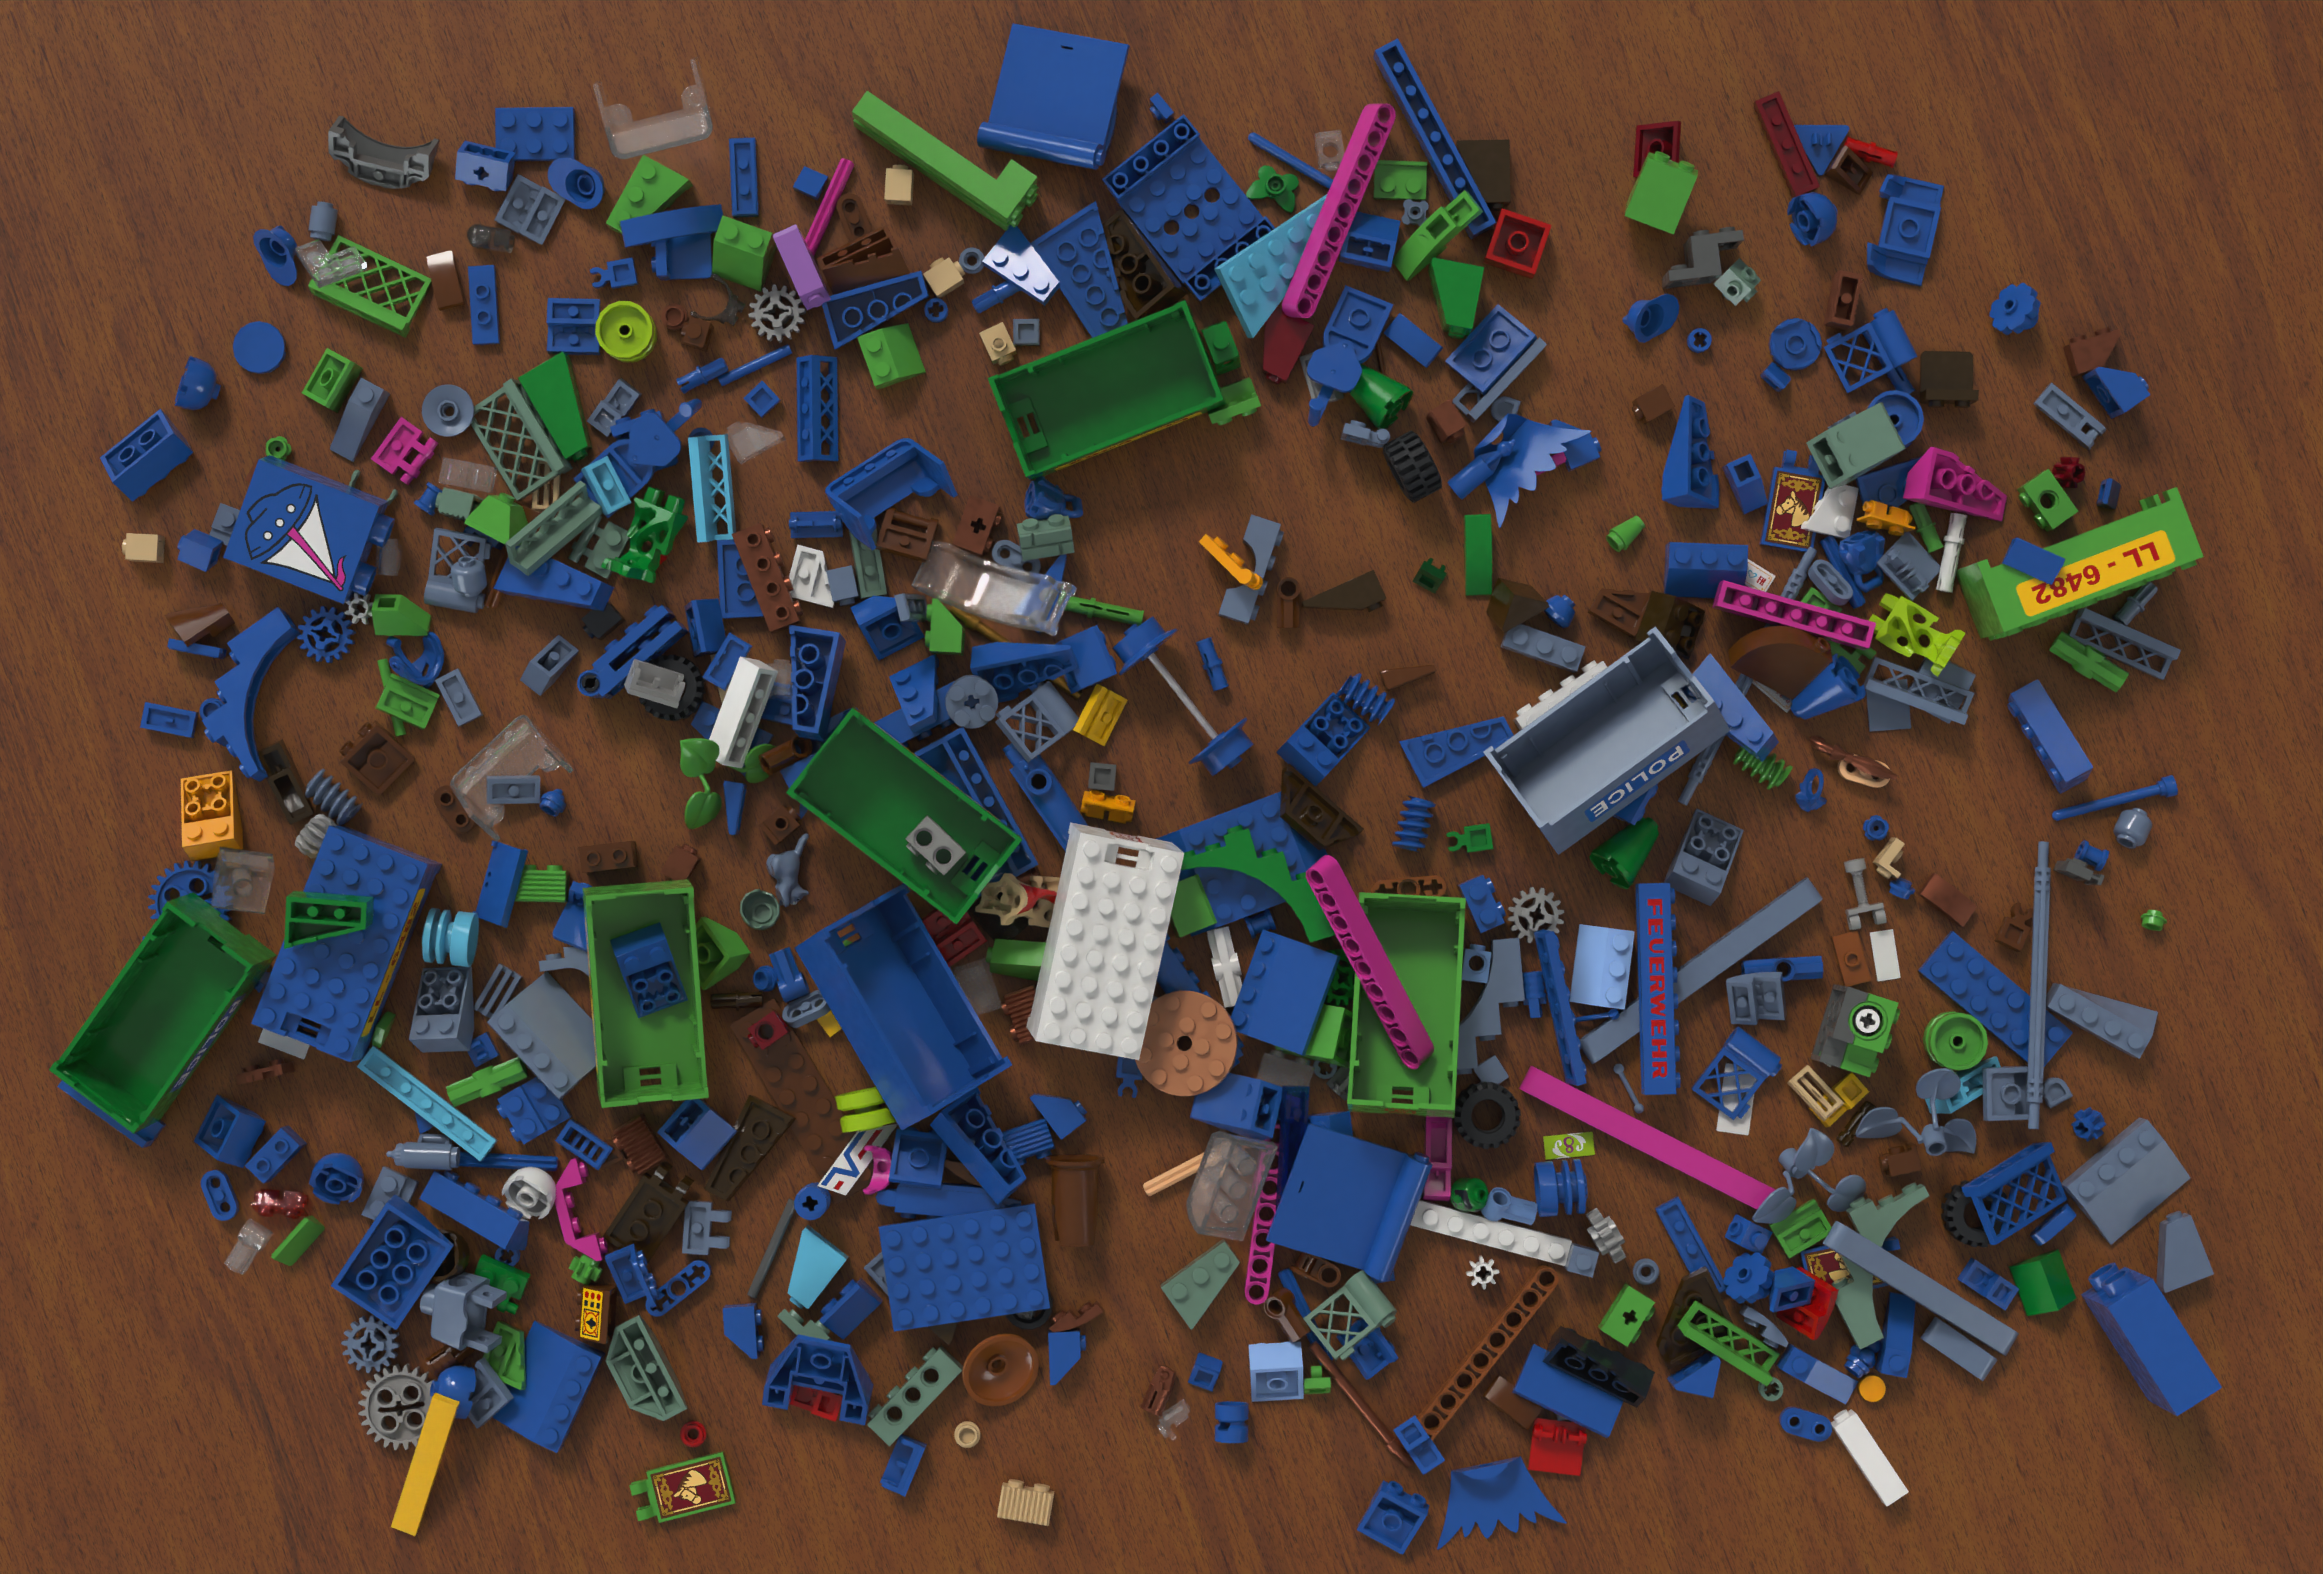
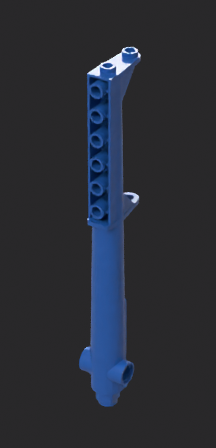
[1002,743,1245,1068]

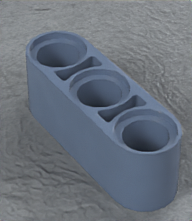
[1920,1317,1998,1381]

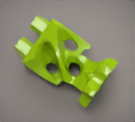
[1869,593,1965,677]

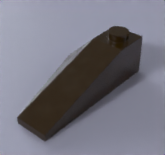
[1102,208,1187,320]

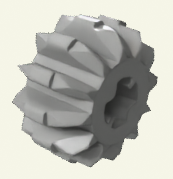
[295,814,337,859]

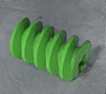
[1733,747,1793,790]

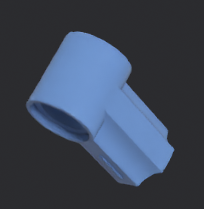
[1481,1187,1537,1225]

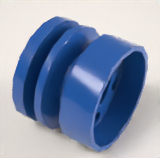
[1534,1159,1588,1217]

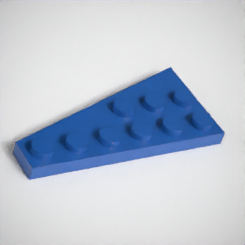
[1031,201,1128,338]

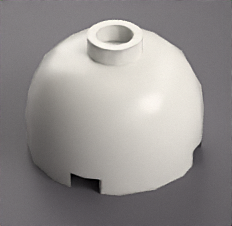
[502,1167,556,1219]

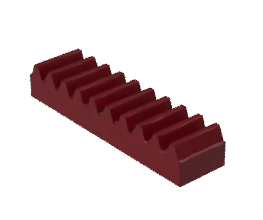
[1753,91,1820,198]

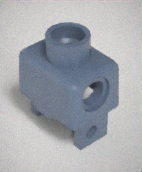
[420,1272,507,1353]

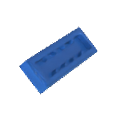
[468,265,500,345]

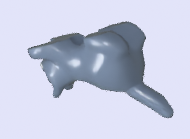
[766,833,809,907]

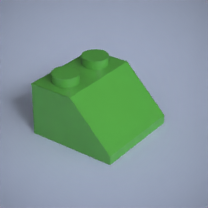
[857,323,926,390]

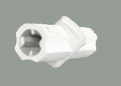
[1207,926,1242,1008]

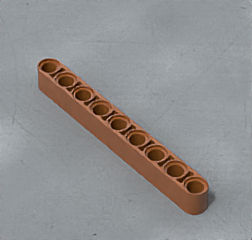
[1404,1265,1559,1451]

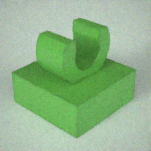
[1303,1366,1331,1394]

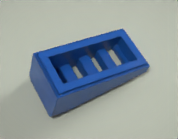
[723,781,747,835]
[555,1119,614,1170]

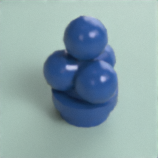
[1844,1340,1881,1378]

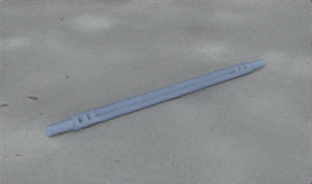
[1678,547,1817,806]
[2026,841,2051,1129]

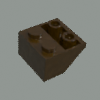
[1635,591,1705,660]

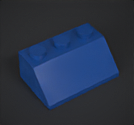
[100,409,193,502]
[1664,542,1748,599]

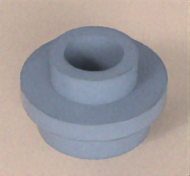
[959,248,985,274]
[1633,1258,1659,1285]

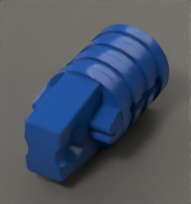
[1522,971,1547,1018]

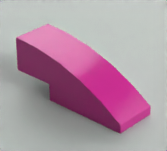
[1423,1116,1452,1201]

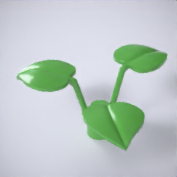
[680,738,777,829]

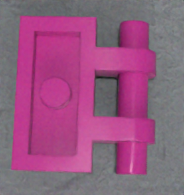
[371,417,438,485]

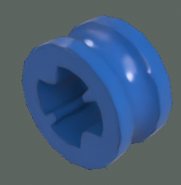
[924,298,948,323]
[1687,328,1712,353]
[495,1247,520,1267]

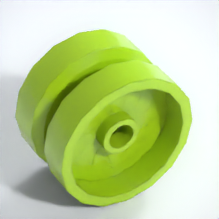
[595,301,657,362]
[835,1087,896,1133]

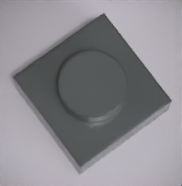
[1088,762,1117,791]

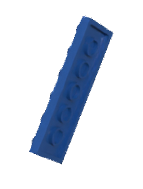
[1918,931,2073,1067]

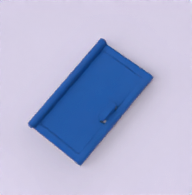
[472,840,528,928]

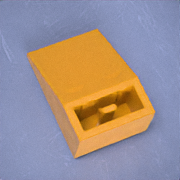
[181,770,243,861]

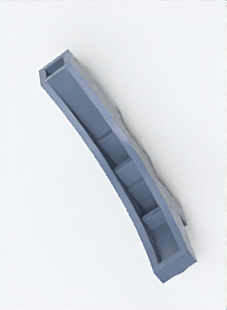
[1457,937,1525,1075]

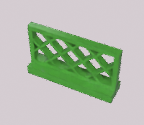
[308,235,432,338]

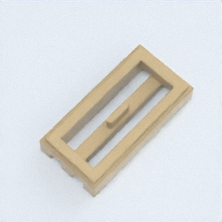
[532,460,561,512]
[1788,1065,1844,1122]

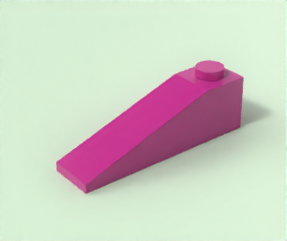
[1903,447,2007,522]

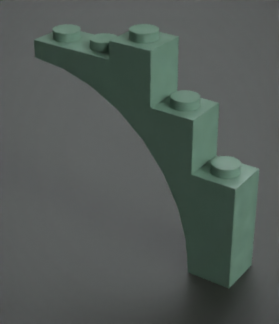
[1832,1183,1930,1349]

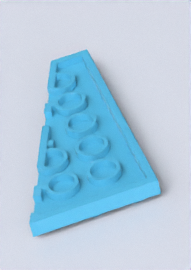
[1214,194,1340,338]

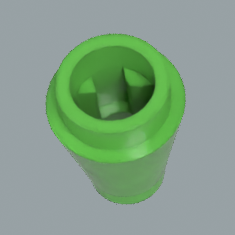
[1606,515,1645,552]

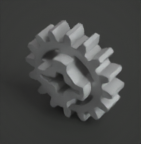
[748,285,806,343]
[1507,887,1564,943]
[1586,1208,1626,1264]

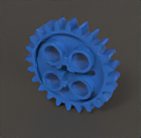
[148,861,235,921]

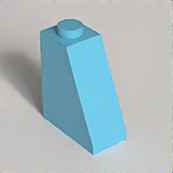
[788,1225,849,1309]

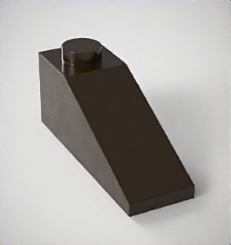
[1301,570,1386,612]

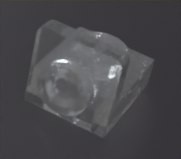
[1157,1399,1191,1442]

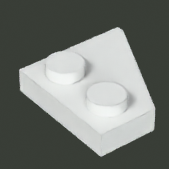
[1801,485,1859,539]
[789,545,835,608]

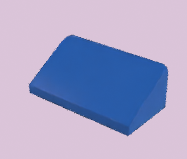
[2002,537,2066,585]

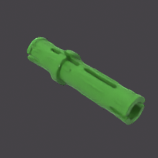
[1064,595,1144,626]

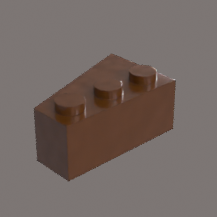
[816,225,910,295]

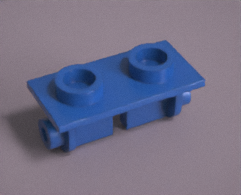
[789,511,843,538]

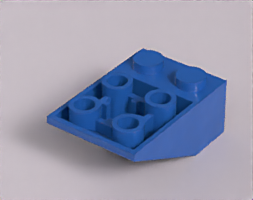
[1276,692,1371,787]
[610,922,688,1018]
[1190,1073,1284,1141]

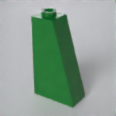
[518,351,592,462]

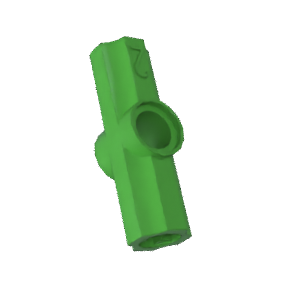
[2049,631,2129,692]
[446,1057,528,1107]

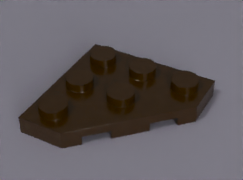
[1656,1266,1736,1370]

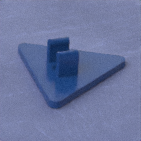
[1794,125,1849,176]

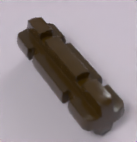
[1836,1101,1877,1147]

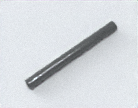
[747,1198,795,1298]

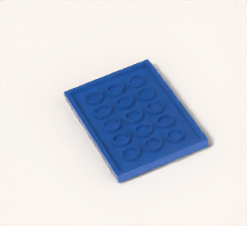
[878,1203,1050,1332]

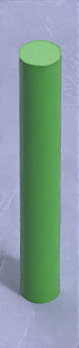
[377,659,406,737]

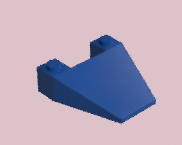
[762,1334,873,1425]

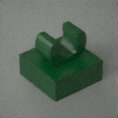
[1412,558,1447,594]

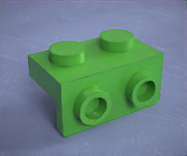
[1208,377,1261,425]

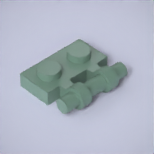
[569,516,631,580]

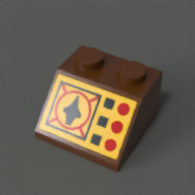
[575,1283,618,1344]

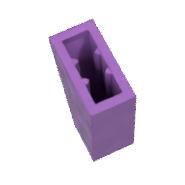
[772,224,831,310]

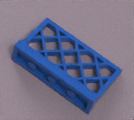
[1961,1142,2068,1245]

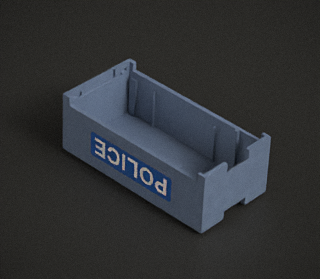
[1483,627,1731,855]

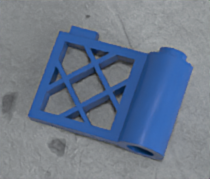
[1824,308,1918,393]
[1691,1027,1782,1120]

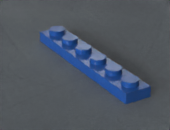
[1534,929,1587,1086]

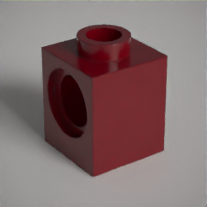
[747,1010,791,1050]

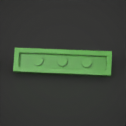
[1677,1300,1780,1386]

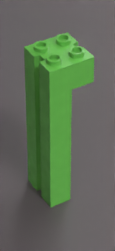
[852,91,1039,231]

